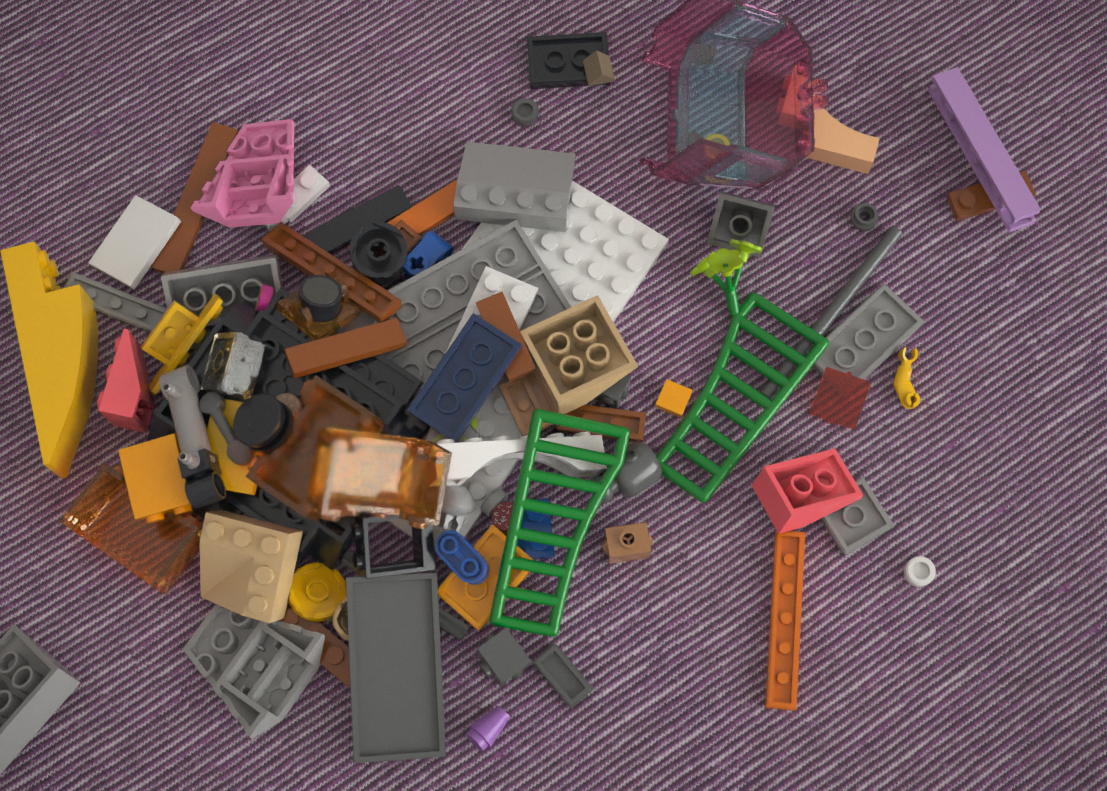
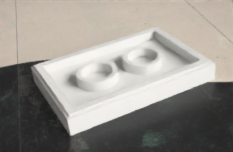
[88,195,182,290]

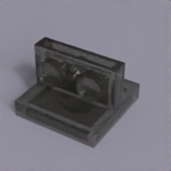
[200,332,266,400]

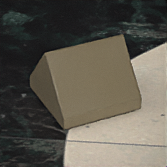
[583,50,615,86]

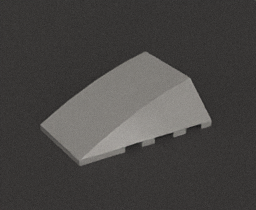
[183,604,325,739]

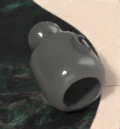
[592,441,662,503]

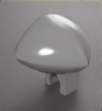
[428,484,476,532]

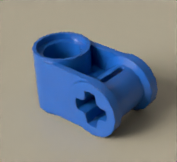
[405,231,454,280]

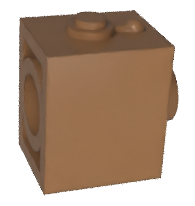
[602,522,653,564]

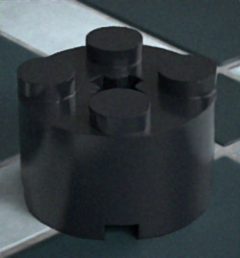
[350,222,408,285]

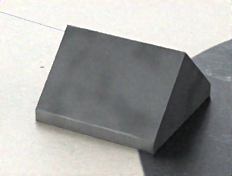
[707,191,775,257]

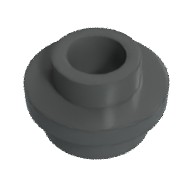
[850,203,879,231]

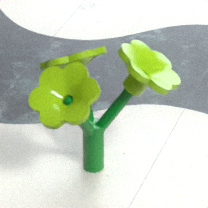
[690,239,762,316]

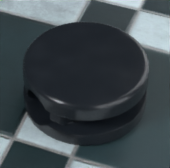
[233,393,293,453]

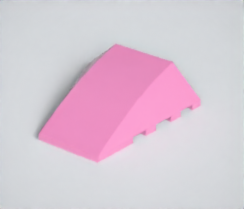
[190,119,294,228]

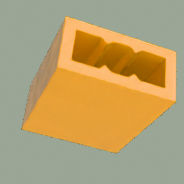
[118,434,193,524]

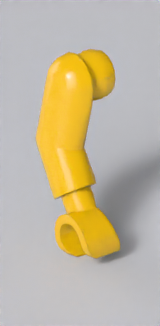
[893,347,921,409]

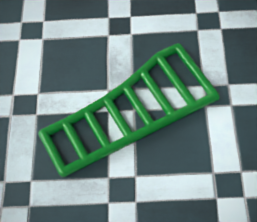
[656,292,829,503]
[489,409,630,637]

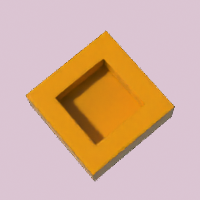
[655,379,693,418]

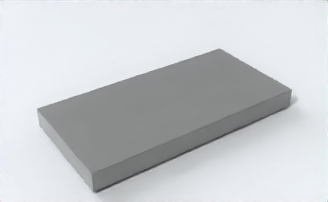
[812,283,925,398]

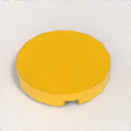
[288,563,346,622]

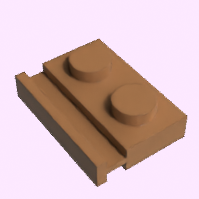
[499,371,558,436]

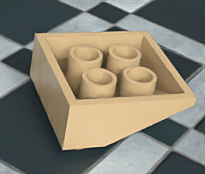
[520,295,637,414]
[200,510,303,623]

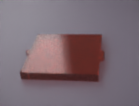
[809,367,872,430]

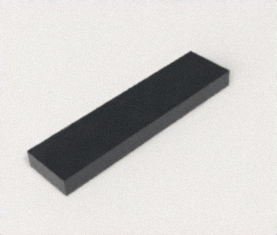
[303,185,412,254]

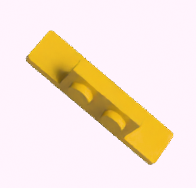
[141,293,223,395]

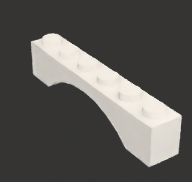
[427,432,607,487]

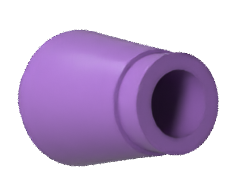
[465,706,510,752]

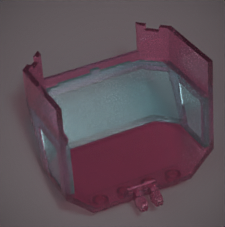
[639,0,829,190]

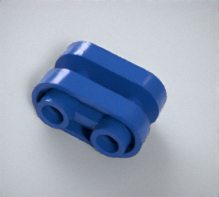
[435,530,490,585]

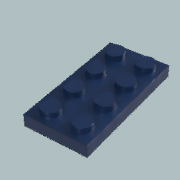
[407,313,523,443]

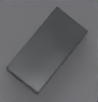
[532,643,594,709]

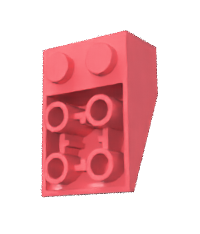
[97,328,155,433]

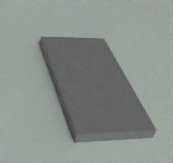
[346,573,446,763]

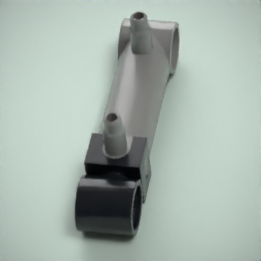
[159,365,226,509]

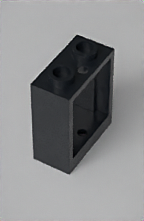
[351,507,435,579]

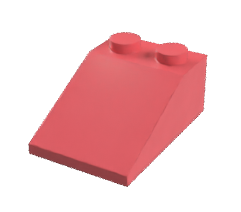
[752,449,864,534]

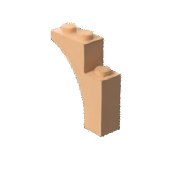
[777,66,880,174]

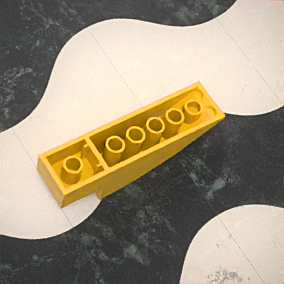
[0,242,98,479]

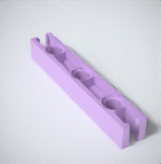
[928,67,1041,233]

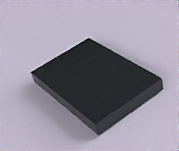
[527,32,610,89]

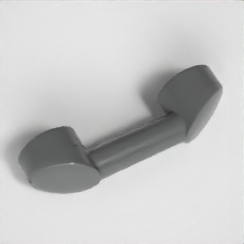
[199,392,255,466]

